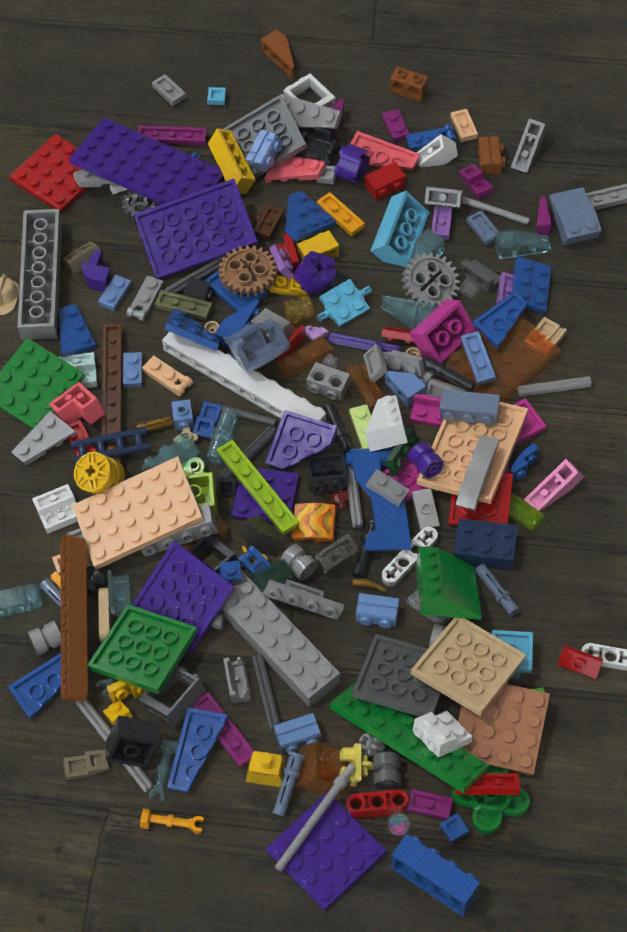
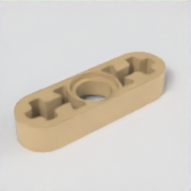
[99,588,111,642]

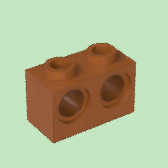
[390,67,428,102]

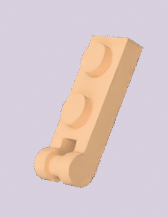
[142,356,193,396]

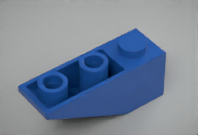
[214,300,262,350]

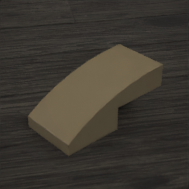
[63,749,109,780]

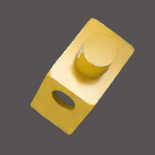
[246,751,287,787]

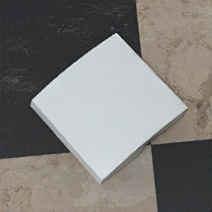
[32,484,78,534]

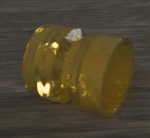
[283,295,315,324]

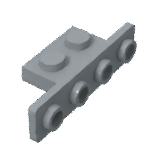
[263,579,344,620]

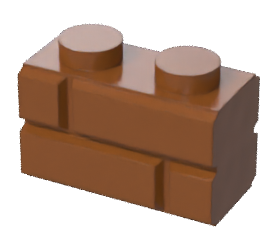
[478,136,505,175]

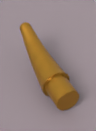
[353,578,386,593]

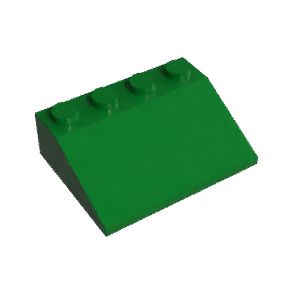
[415,546,482,620]

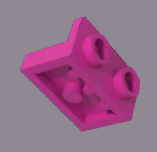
[410,394,444,428]

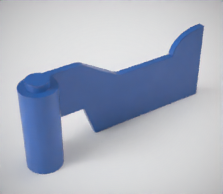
[345,448,412,551]

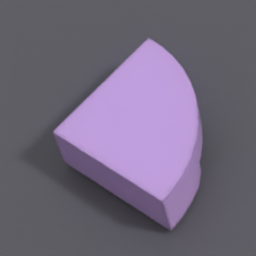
[305,326,328,344]

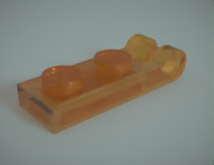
[346,364,383,408]

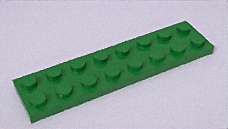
[330,683,489,794]

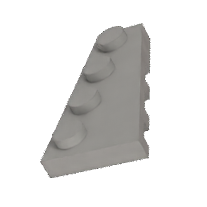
[281,94,343,129]

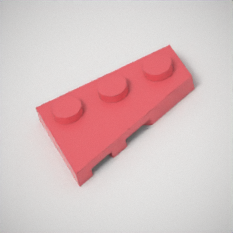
[264,156,326,183]

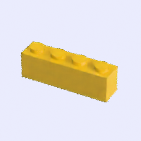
[208,129,256,194]

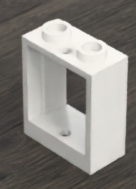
[283,74,336,109]

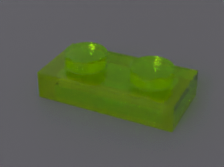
[509,493,544,531]

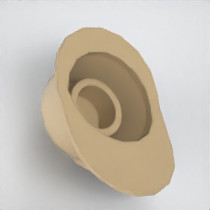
[0,274,20,315]

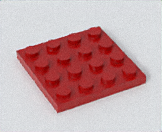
[9,134,89,214]

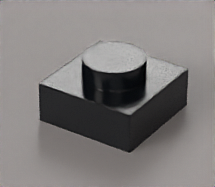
[328,270,352,289]

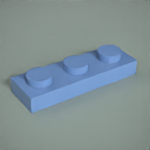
[461,331,496,385]

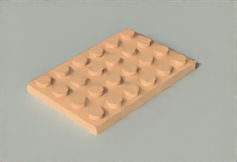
[417,402,528,504]
[72,456,204,569]

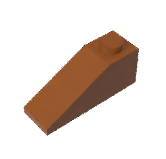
[261,30,295,79]

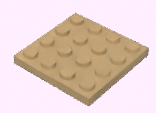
[411,618,526,716]

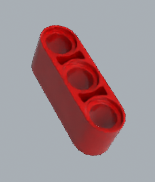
[347,790,408,819]

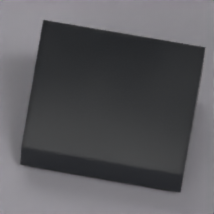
[217,477,237,496]

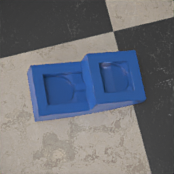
[192,401,222,439]

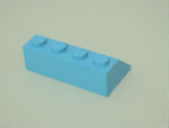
[371,191,430,267]

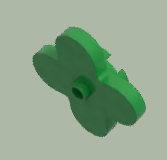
[451,766,530,834]

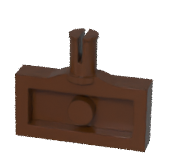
[248,205,284,240]

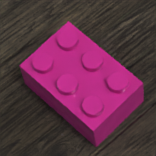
[410,299,476,363]

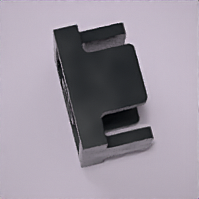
[297,127,340,166]

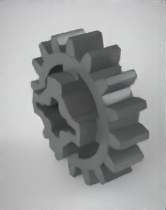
[122,191,160,221]

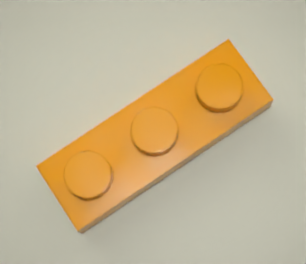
[316,192,365,237]

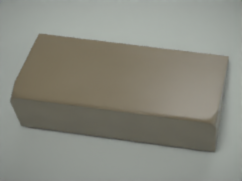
[61,241,103,274]

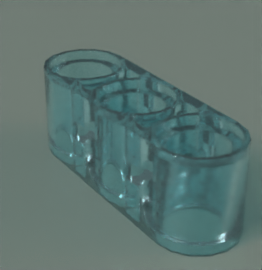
[0,584,43,617]

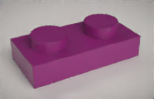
[382,109,409,143]
[407,789,453,820]

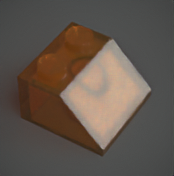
[297,741,346,794]

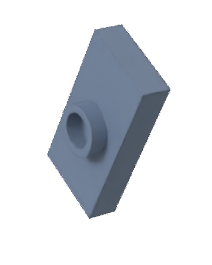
[466,210,501,245]

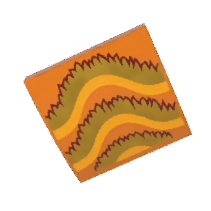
[292,503,337,543]

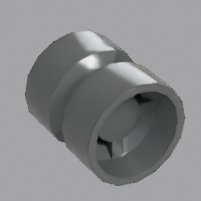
[373,752,401,790]

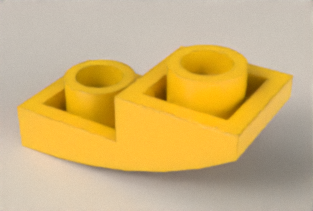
[269,275,307,295]
[107,681,146,703]

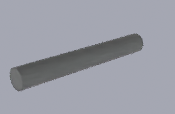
[221,405,277,426]

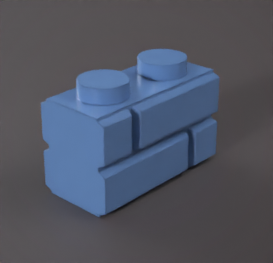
[245,130,283,172]
[356,593,399,628]
[274,713,321,754]

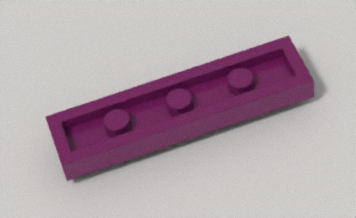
[138,125,207,146]
[192,692,254,768]

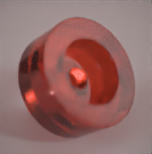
[329,490,350,508]

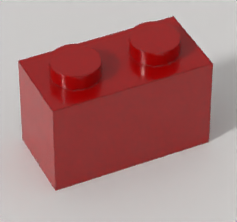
[365,162,406,201]

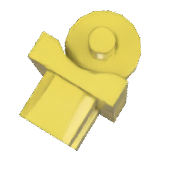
[340,743,374,787]

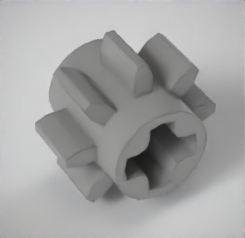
[359,733,385,757]

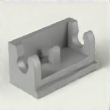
[223,657,252,704]

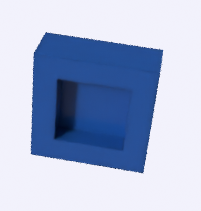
[220,560,242,583]
[439,813,469,844]

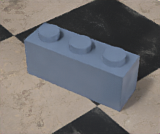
[439,390,501,425]

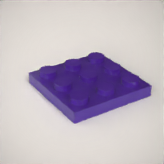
[231,467,299,525]

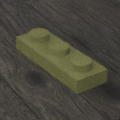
[155,290,213,321]

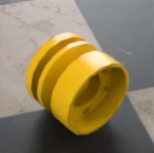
[74,452,125,495]

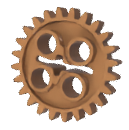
[218,245,277,297]

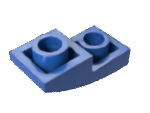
[510,443,539,482]

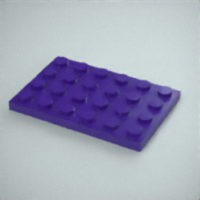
[134,178,258,279]

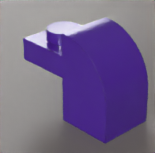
[82,250,112,292]

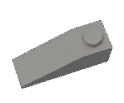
[511,119,547,173]

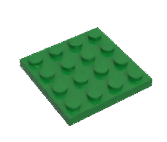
[0,338,85,429]
[87,604,198,694]

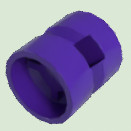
[408,442,444,478]

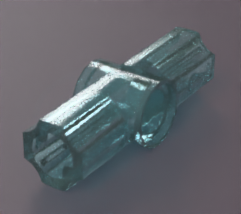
[206,409,238,465]

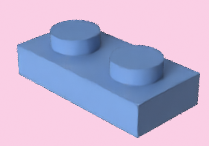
[98,275,132,311]
[123,352,143,388]

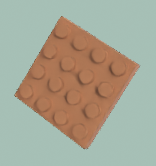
[458,684,550,776]

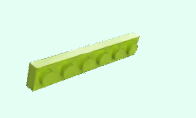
[216,440,299,536]

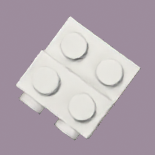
[413,711,473,757]

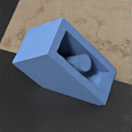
[385,371,426,408]

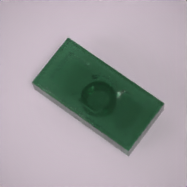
[250,559,295,593]

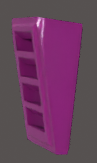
[536,196,551,236]

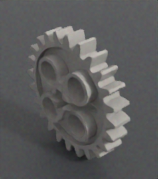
[401,252,460,310]

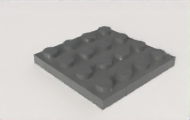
[223,94,308,178]
[352,634,441,717]

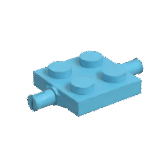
[317,279,372,328]

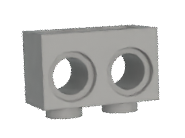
[307,362,350,401]

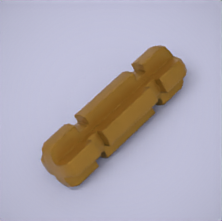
[136,416,173,432]

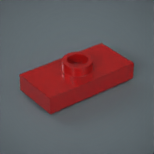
[558,645,603,679]

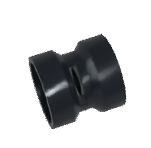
[86,568,107,596]

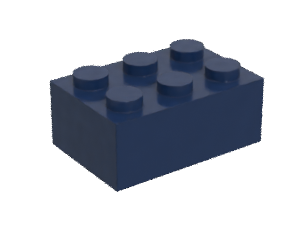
[454,518,518,571]

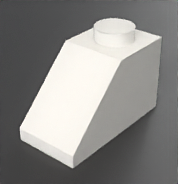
[416,134,458,167]

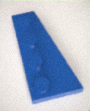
[167,707,229,793]

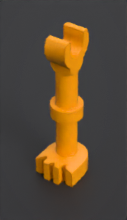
[140,808,204,834]

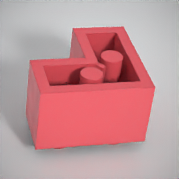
[49,382,106,425]

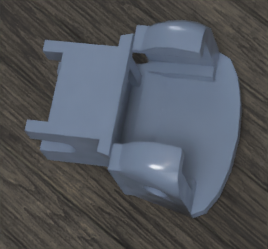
[223,319,290,372]

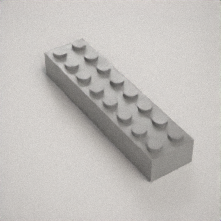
[17,209,62,340]
[220,570,340,708]

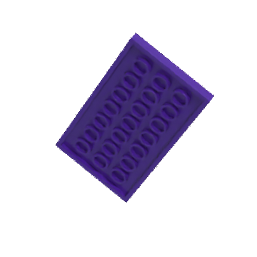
[69,118,224,204]

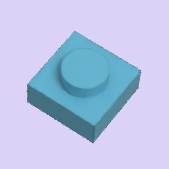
[207,87,226,105]

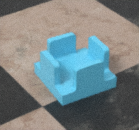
[492,630,533,679]

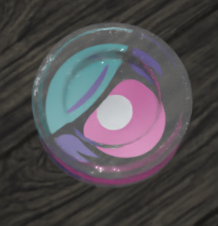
[388,813,409,836]

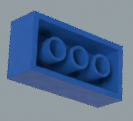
[391,834,480,917]

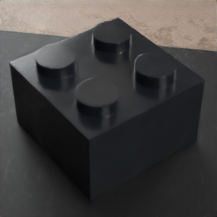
[106,715,159,768]

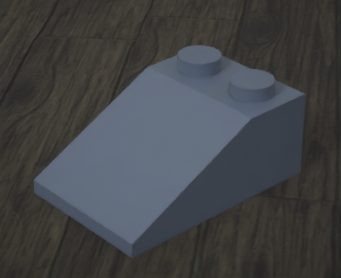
[549,187,602,245]

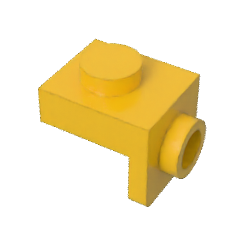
[103,700,133,725]

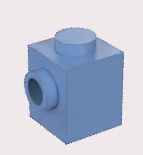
[171,399,194,431]

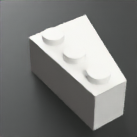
[365,395,408,452]

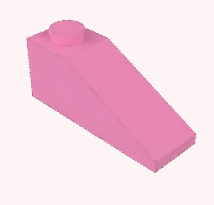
[524,459,585,513]

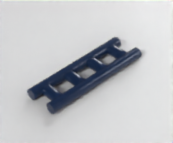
[71,427,150,465]

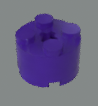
[334,144,370,184]
[294,251,336,295]

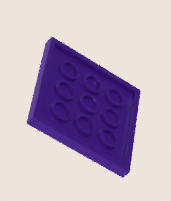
[132,541,236,653]
[265,792,387,911]

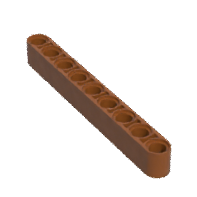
[60,534,88,702]

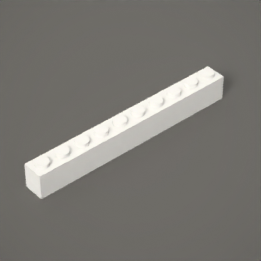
[162,332,327,423]

